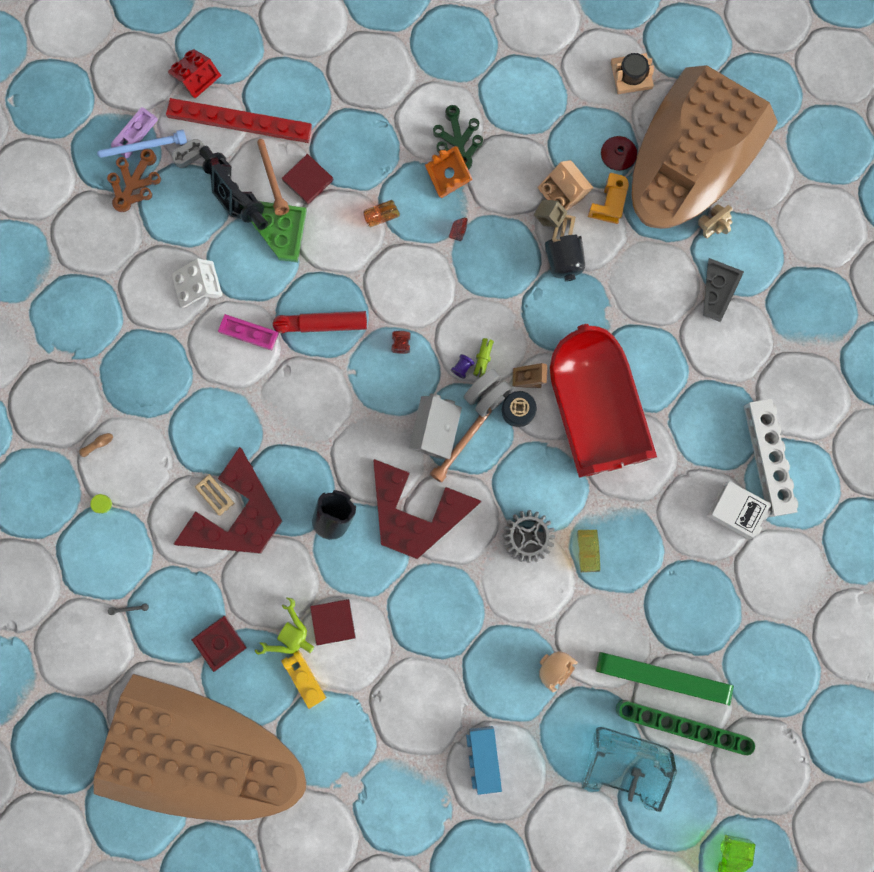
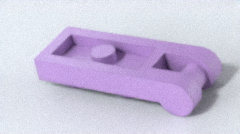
[111,107,158,158]

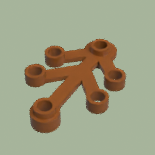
[107,149,161,212]

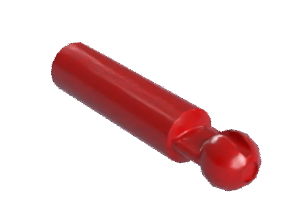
[273,311,367,334]

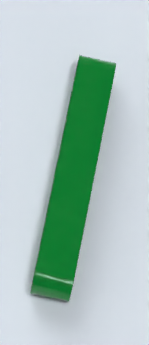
[596,652,734,705]
[615,700,755,756]

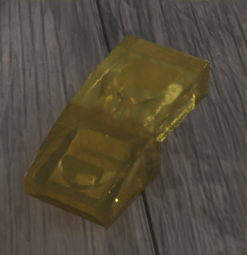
[577,530,600,572]

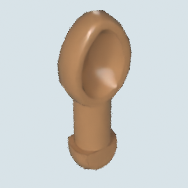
[79,433,113,457]

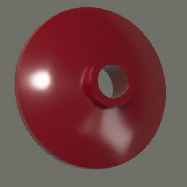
[601,136,637,171]

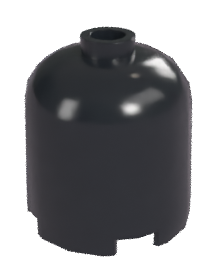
[545,234,585,282]
[312,490,356,540]

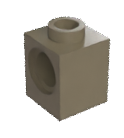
[534,200,568,227]

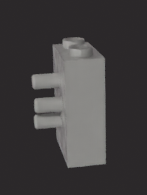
[409,394,462,459]

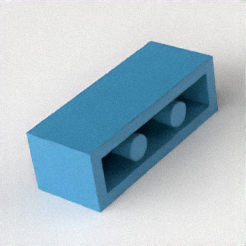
[466,726,502,795]

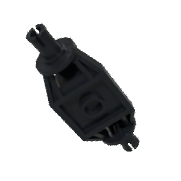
[199,146,268,230]

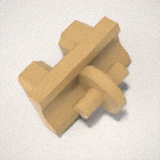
[698,204,733,239]

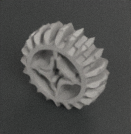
[502,510,555,563]

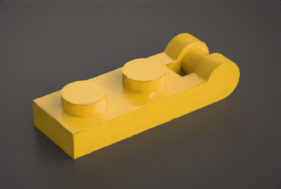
[281,650,327,709]

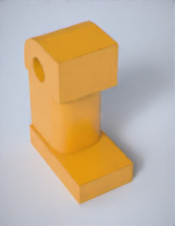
[588,172,629,224]

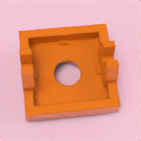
[425,146,473,198]

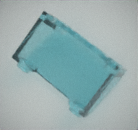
[581,727,677,812]

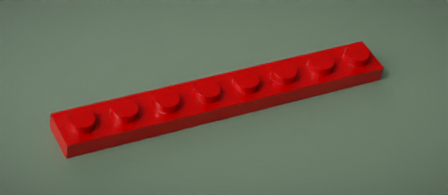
[166,98,312,143]

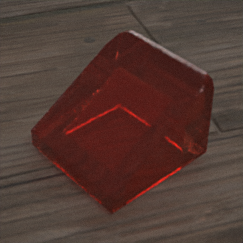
[449,217,468,241]

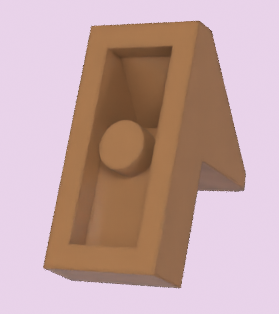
[512,363,547,388]

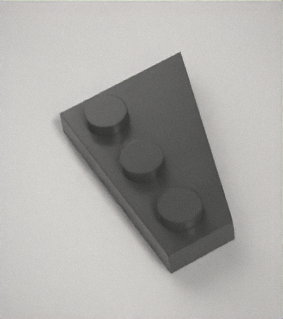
[703,258,744,322]

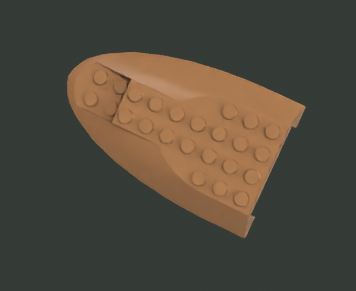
[632,65,778,229]
[94,674,307,821]

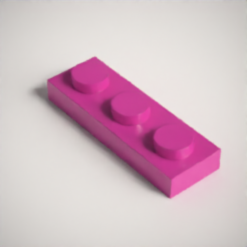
[218,314,279,351]

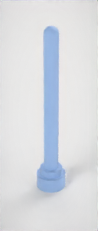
[97,129,187,158]

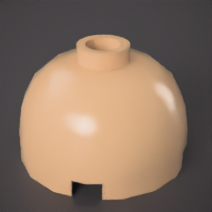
[539,651,578,693]

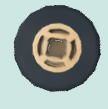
[501,391,537,427]

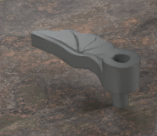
[628,767,645,802]

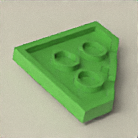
[251,201,307,263]

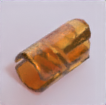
[363,200,400,228]

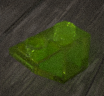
[718,835,756,872]

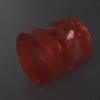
[391,331,411,354]

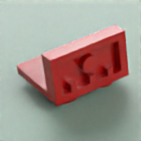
[168,49,222,99]

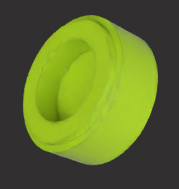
[90,494,112,514]

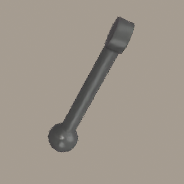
[108,603,149,615]

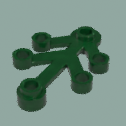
[433,105,483,170]

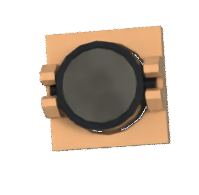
[611,53,654,94]

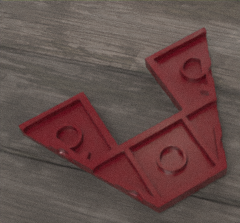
[174,447,283,554]
[373,459,481,559]

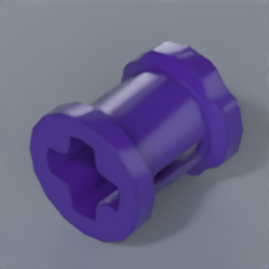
[451,354,475,379]

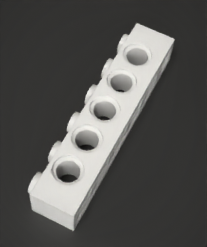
[744,399,798,518]

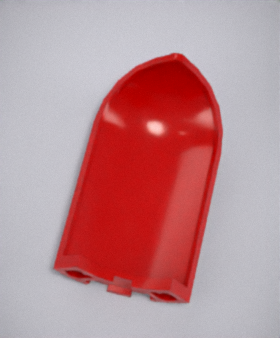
[550,324,657,478]

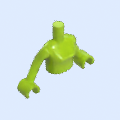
[255,597,314,654]

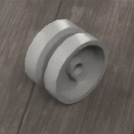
[464,369,512,417]

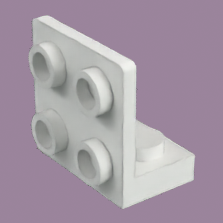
[172,258,223,308]

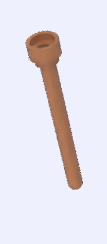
[257,139,289,215]
[430,407,492,483]

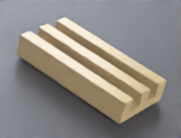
[552,215,576,242]
[195,474,235,516]

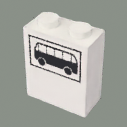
[707,481,771,539]

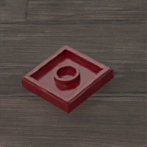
[281,154,334,204]
[310,599,356,646]
[191,616,247,672]

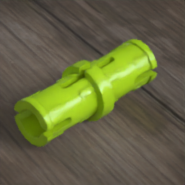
[473,338,494,377]

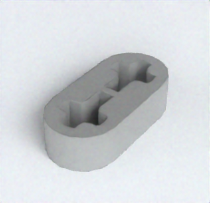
[172,139,204,168]

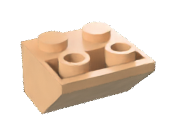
[537,160,593,211]

